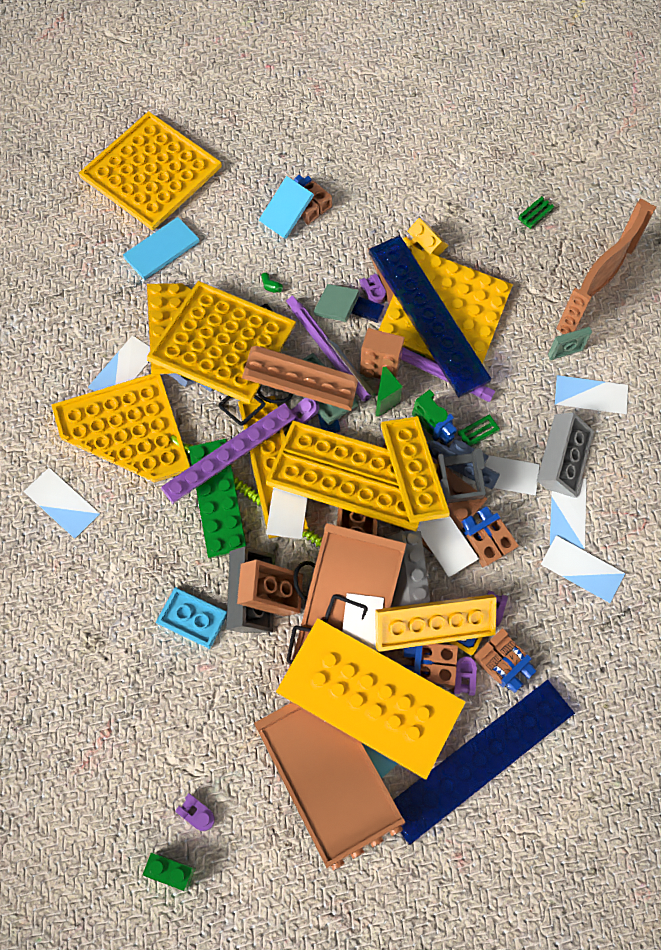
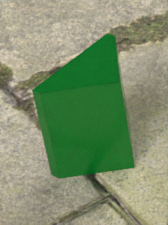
[376,367,403,417]

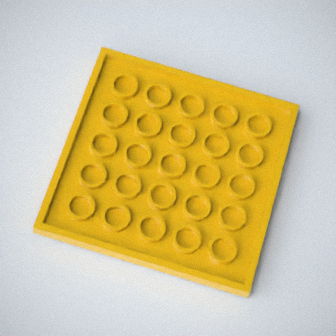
[79,111,222,231]
[378,247,513,377]
[147,281,296,404]

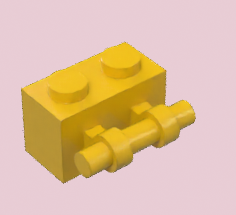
[402,218,449,256]

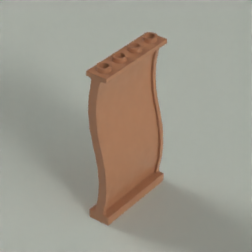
[556,198,656,334]
[289,523,406,668]
[254,702,405,871]

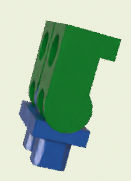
[412,389,457,445]

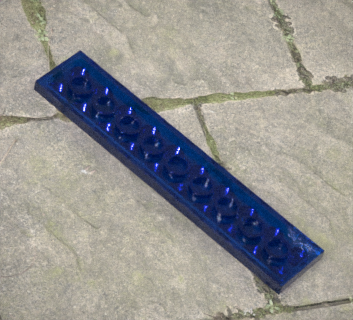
[368,235,492,398]
[393,679,575,845]

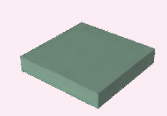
[314,284,360,322]
[548,327,592,360]

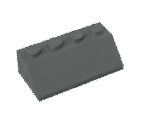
[226,546,275,633]

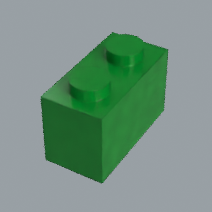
[142,853,196,891]

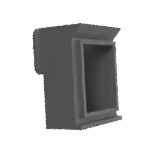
[437,448,486,504]

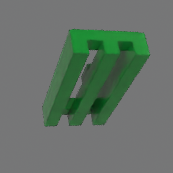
[518,196,554,229]
[458,414,500,447]

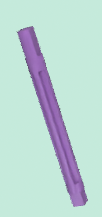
[286,295,372,402]
[401,347,495,402]

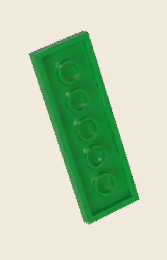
[189,438,247,559]

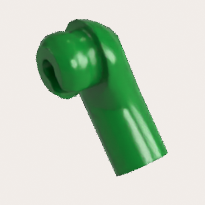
[261,273,283,293]

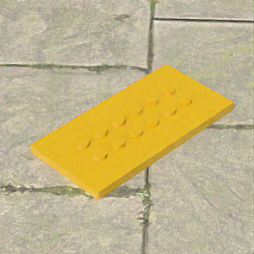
[266,421,439,532]
[276,619,465,780]

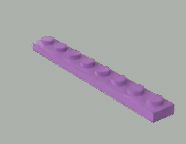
[161,403,296,504]

